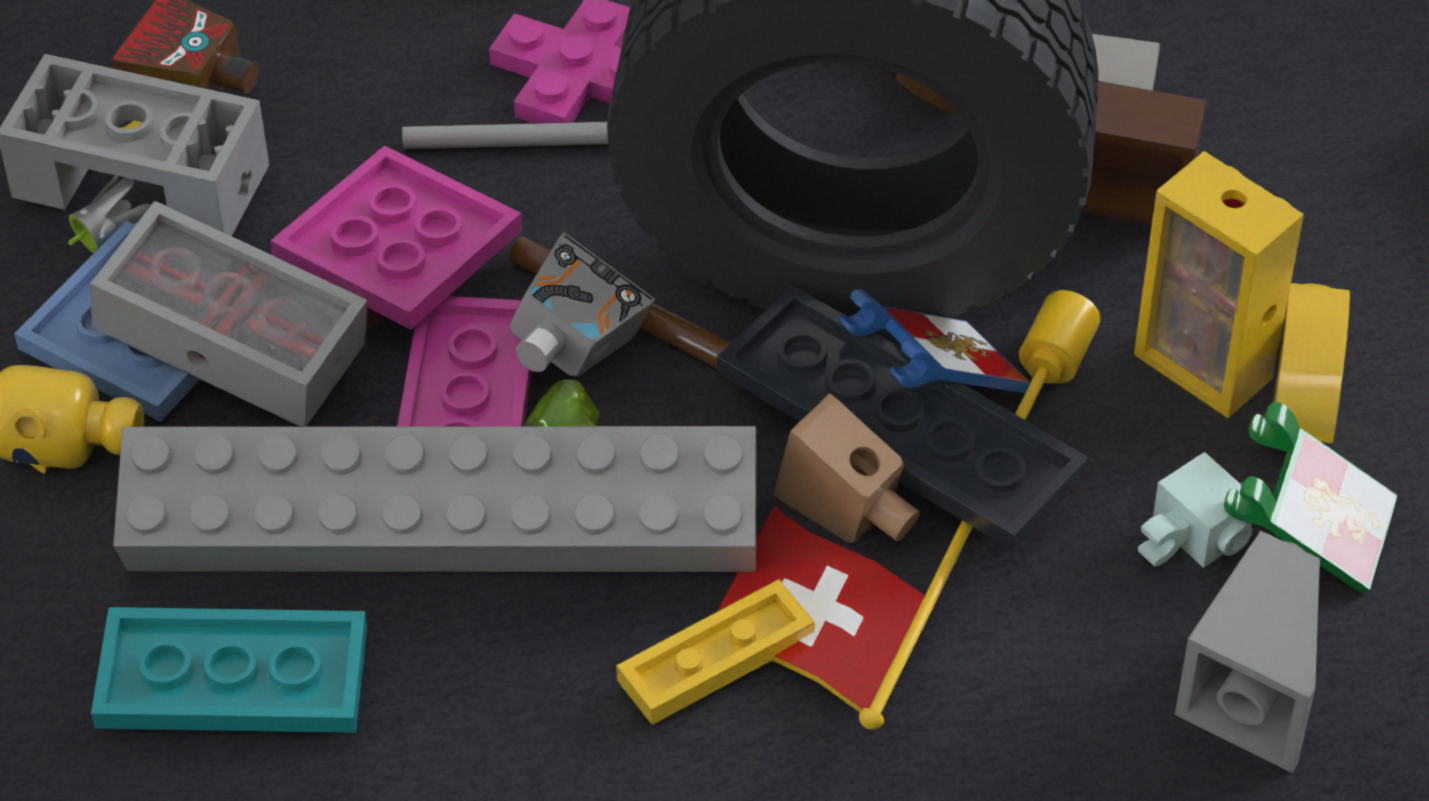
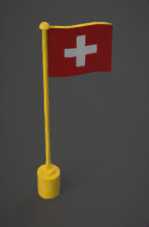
[717,290,1101,730]

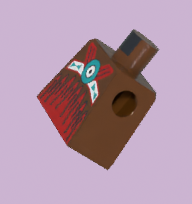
[112,0,259,94]

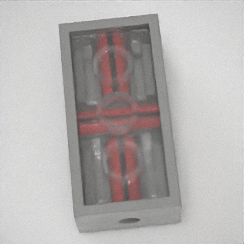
[90,201,367,427]

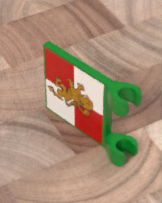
[1224,402,1398,594]

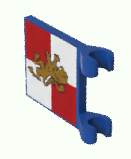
[838,289,1031,393]

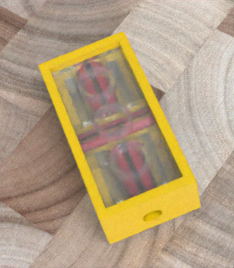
[1134,151,1304,418]

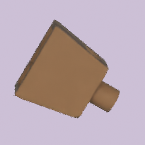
[773,393,920,543]

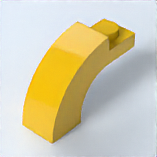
[1273,283,1350,443]

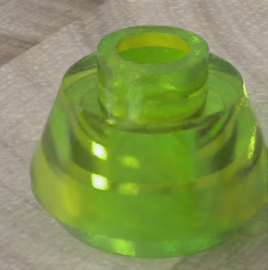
[524,380,599,427]

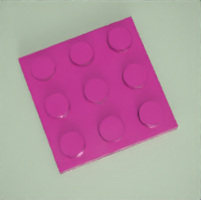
[270,146,522,330]

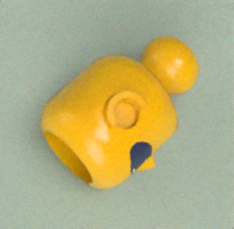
[0,365,144,473]

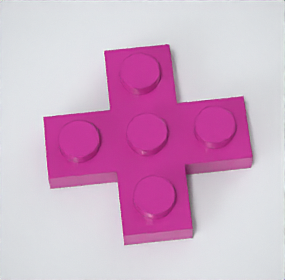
[489,0,630,124]

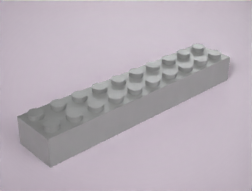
[113,426,757,572]

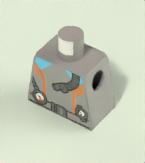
[509,232,655,376]

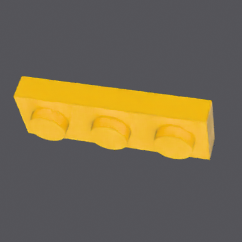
[616,579,815,725]

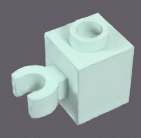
[1138,452,1253,568]

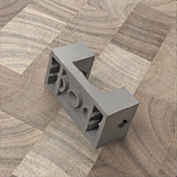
[0,54,269,236]

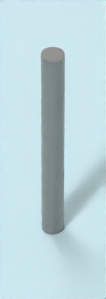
[402,122,608,149]

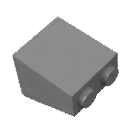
[1175,531,1320,773]

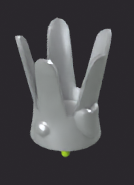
[68,175,151,253]

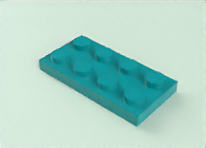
[91,607,367,733]

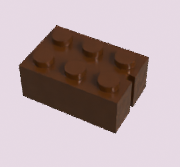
[1082,81,1207,224]

